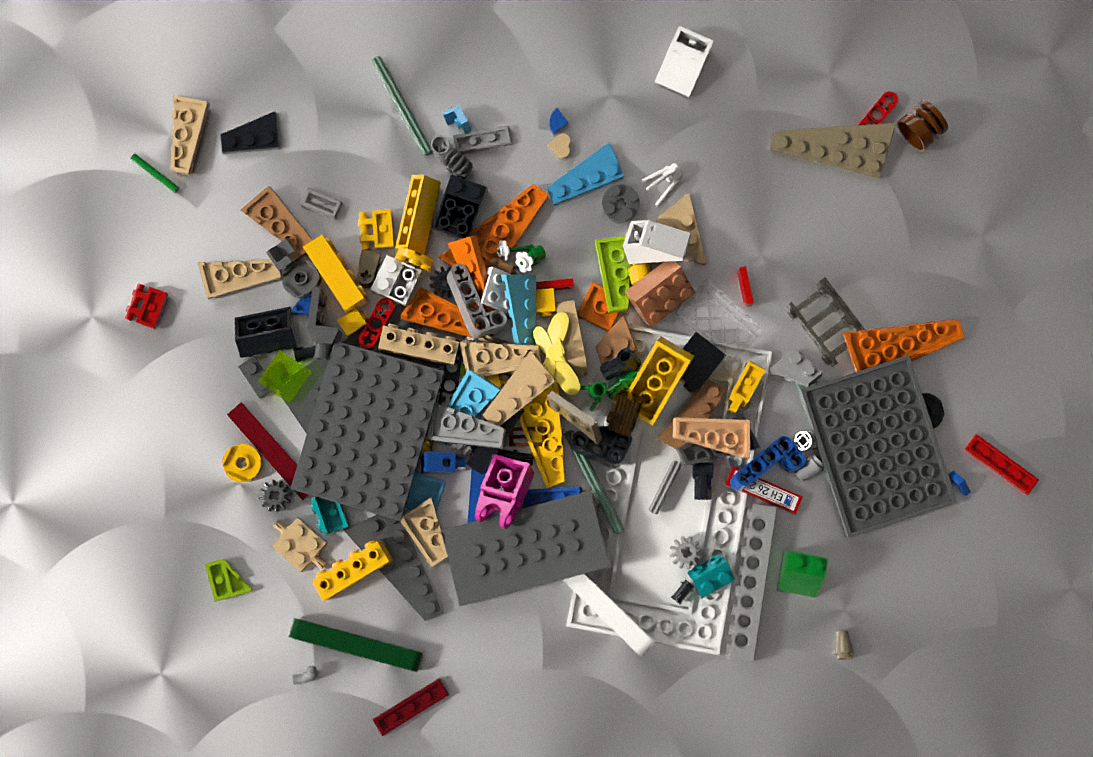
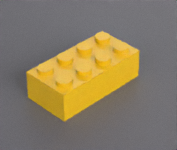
[303,235,368,313]
[628,336,694,426]

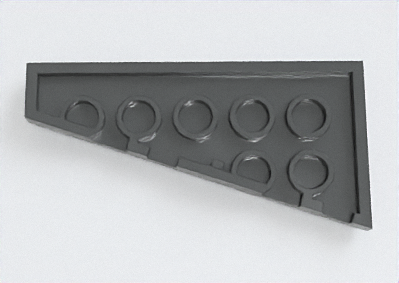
[343,514,443,621]

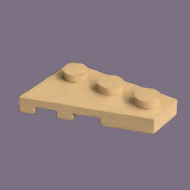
[400,497,448,567]

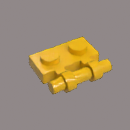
[358,209,394,250]

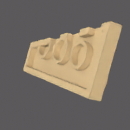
[171,95,210,176]

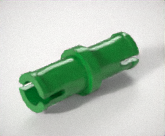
[606,370,639,400]

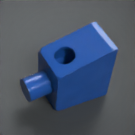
[421,452,466,474]

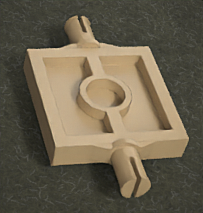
[272,517,327,572]

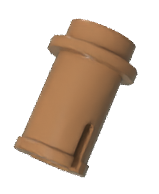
[489,257,515,275]

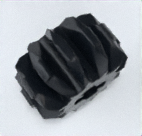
[430,266,452,298]

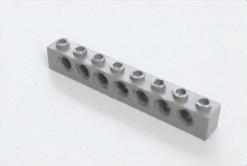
[725,504,777,662]

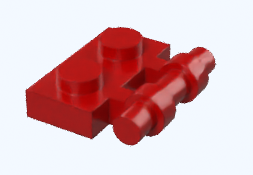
[124,283,169,329]

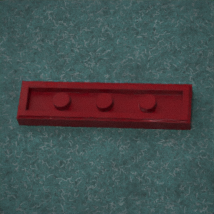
[372,678,450,736]

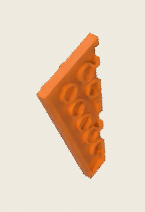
[438,184,549,268]
[842,319,965,372]

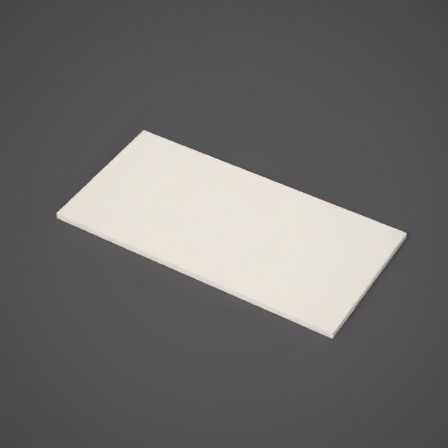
[567,325,773,655]

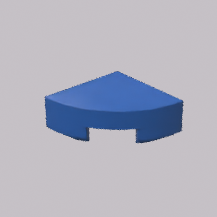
[549,108,568,134]
[292,296,311,315]
[948,471,971,496]

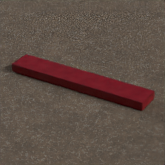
[227,402,309,501]

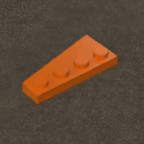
[448,235,495,312]

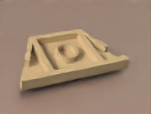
[656,194,707,265]

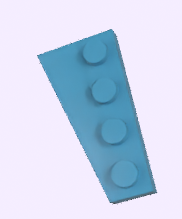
[547,142,624,206]

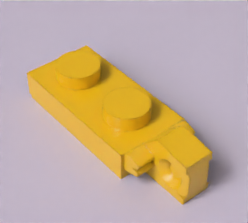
[728,361,766,414]

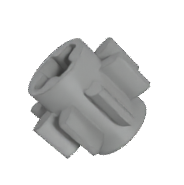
[450,443,474,457]

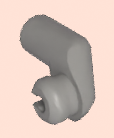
[292,666,318,685]

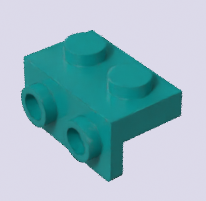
[311,497,350,535]
[687,554,736,598]

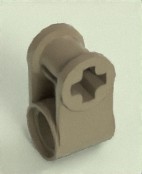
[357,250,381,288]

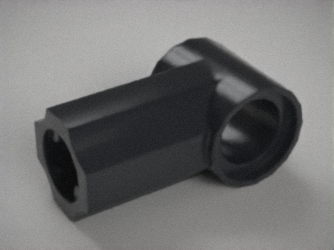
[600,348,641,381]
[692,462,713,500]

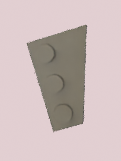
[547,391,602,444]

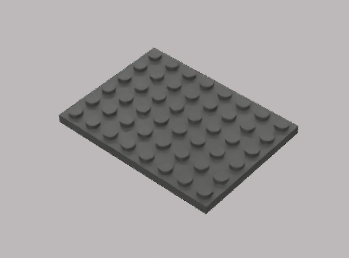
[291,341,445,521]
[799,355,957,538]

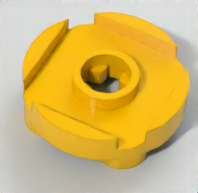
[395,247,434,272]
[222,444,262,483]

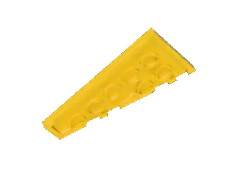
[503,379,566,488]

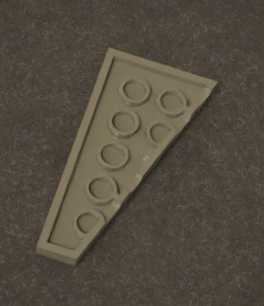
[770,123,895,178]

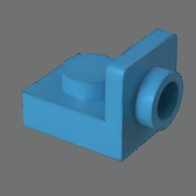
[442,105,472,134]

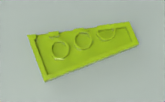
[594,236,630,313]

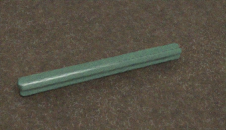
[372,56,432,156]
[564,430,624,534]

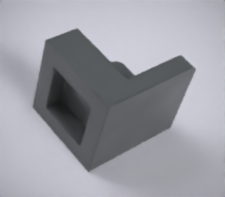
[266,238,301,271]

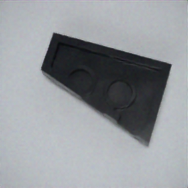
[220,111,279,154]

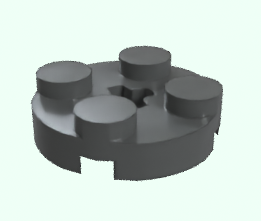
[602,184,640,223]
[282,260,321,299]

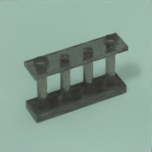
[787,277,865,367]

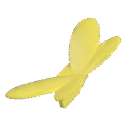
[533,312,580,395]

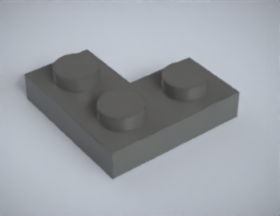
[238,356,291,399]

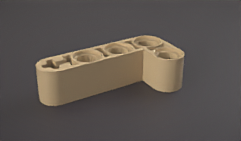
[555,300,587,377]

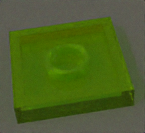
[258,350,311,403]

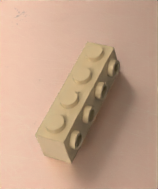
[378,324,459,367]

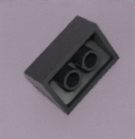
[234,306,297,358]

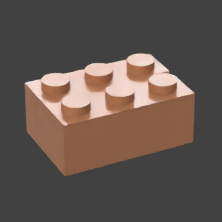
[625,261,696,327]

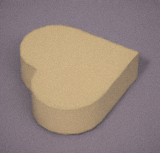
[547,134,570,159]

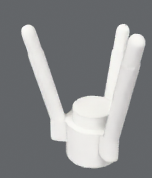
[643,163,683,206]

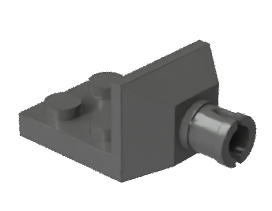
[307,286,342,361]

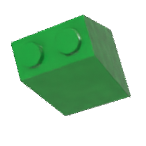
[777,551,828,598]

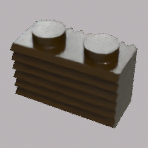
[606,390,644,437]

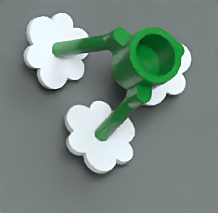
[497,240,546,275]
[564,375,610,420]

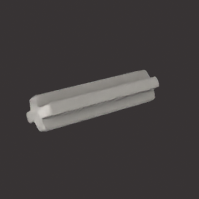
[649,460,682,515]

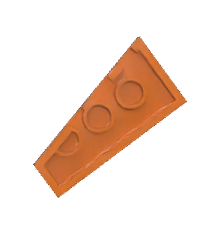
[401,287,482,339]

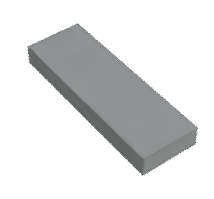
[453,125,512,154]

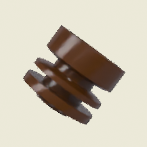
[897,100,948,152]

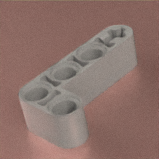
[447,263,507,338]

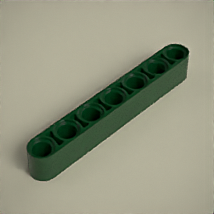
[288,618,423,672]

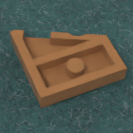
[595,316,638,365]

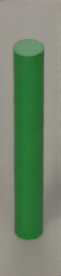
[130,153,179,193]

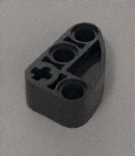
[570,426,632,469]

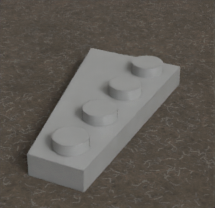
[427,403,506,449]

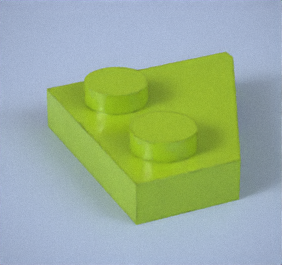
[205,559,251,602]

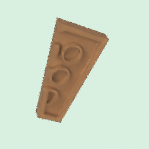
[240,186,313,257]
[656,380,726,449]

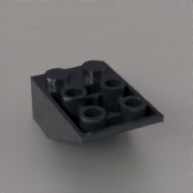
[432,175,488,239]

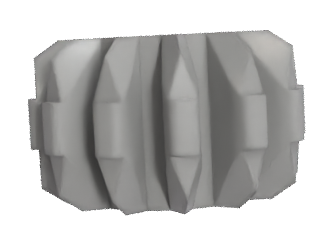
[669,536,702,569]

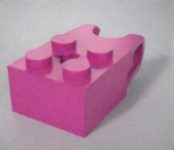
[475,454,535,529]

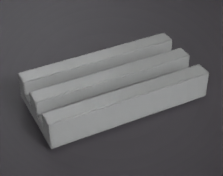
[300,187,343,220]

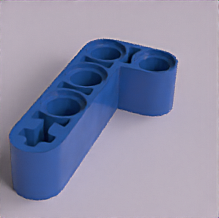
[730,436,806,491]

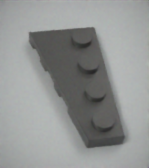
[676,413,760,466]

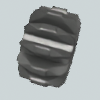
[441,148,473,179]
[259,479,292,512]

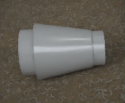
[795,455,824,482]

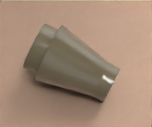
[835,630,855,660]

